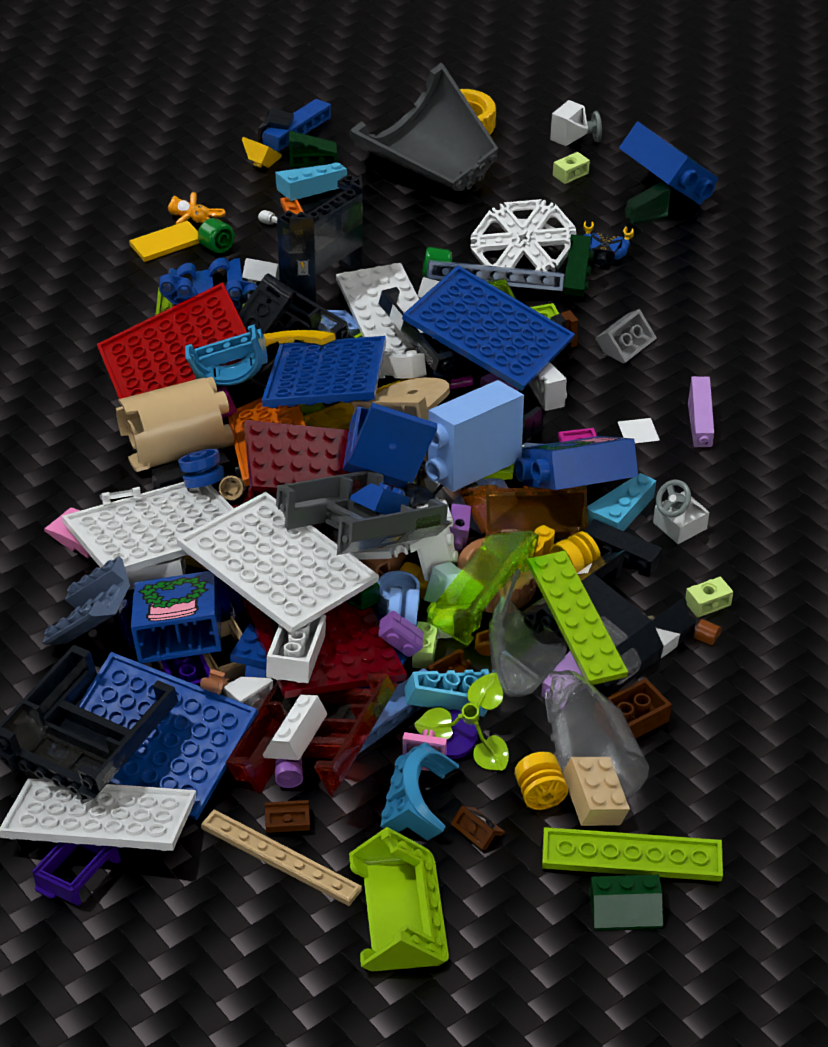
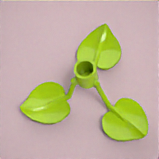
[414,673,509,771]

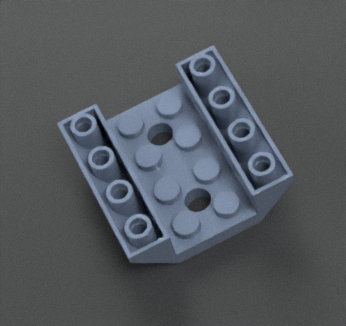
[42,556,130,645]

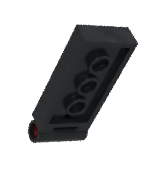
[238,273,297,334]

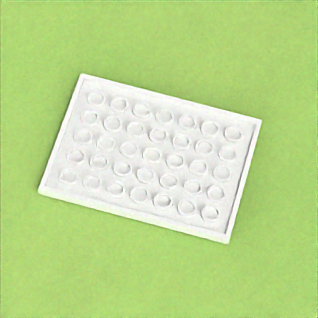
[62,482,234,573]
[177,492,379,633]

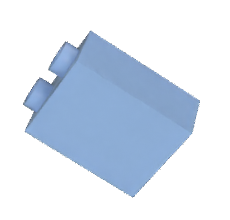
[425,380,524,492]

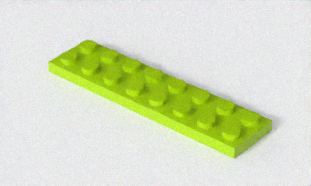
[527,551,628,686]
[542,827,723,881]

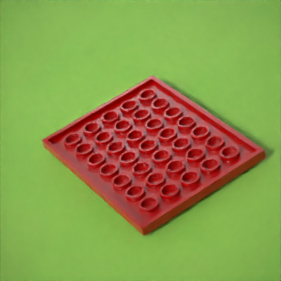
[97,282,247,399]

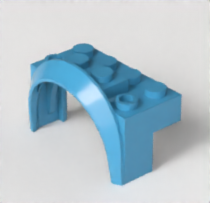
[185,324,268,387]
[380,742,459,841]

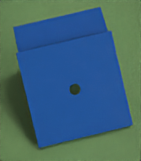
[342,403,437,489]

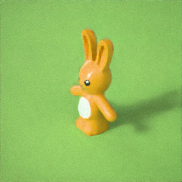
[168,192,226,224]

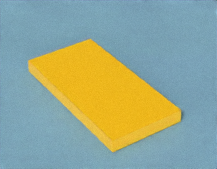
[129,221,200,262]

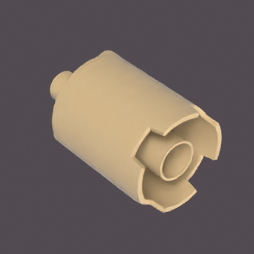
[116,376,234,472]

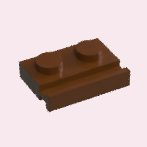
[265,800,310,833]

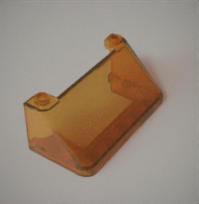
[461,485,588,537]

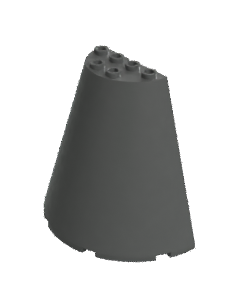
[350,63,498,191]

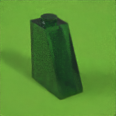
[625,181,671,223]

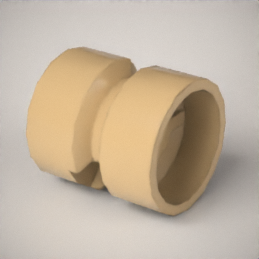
[219,476,247,501]

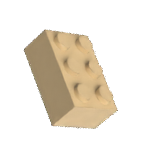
[562,757,630,826]

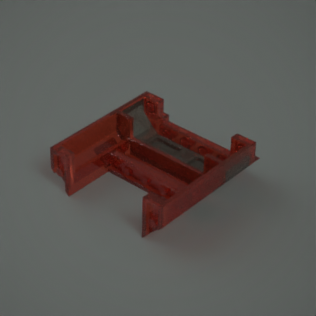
[225,673,399,798]

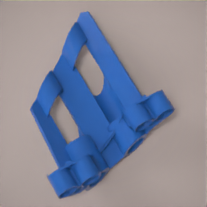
[159,258,257,310]

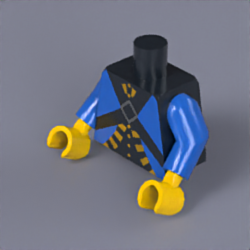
[583,221,634,267]

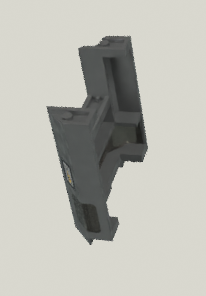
[276,470,452,555]

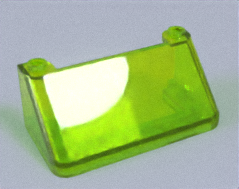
[427,531,539,646]

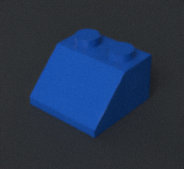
[350,482,411,515]

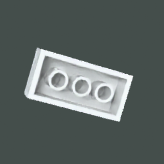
[266,615,326,683]

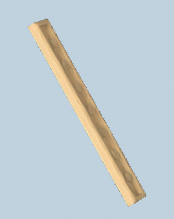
[201,810,362,906]

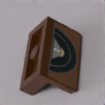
[451,806,505,850]

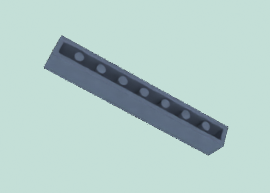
[426,260,564,291]

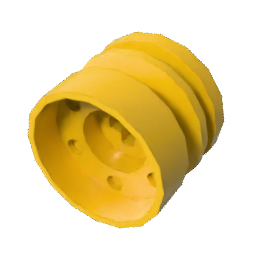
[550,531,601,573]
[514,752,569,810]

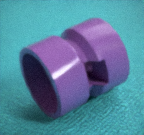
[274,756,303,788]

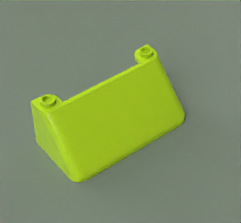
[349,827,449,972]

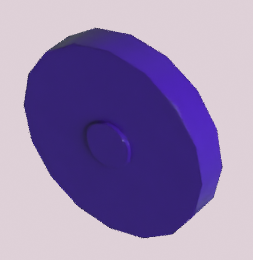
[446,709,478,759]

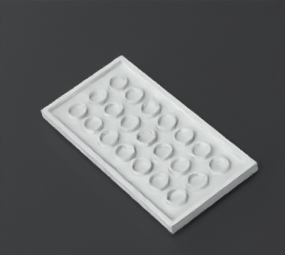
[336,263,434,352]
[0,778,197,851]

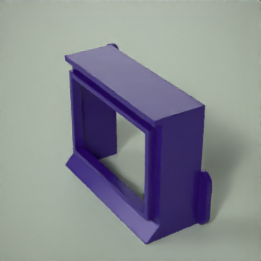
[32,842,121,906]

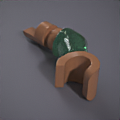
[200,669,230,696]

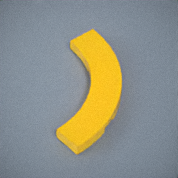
[263,330,336,346]

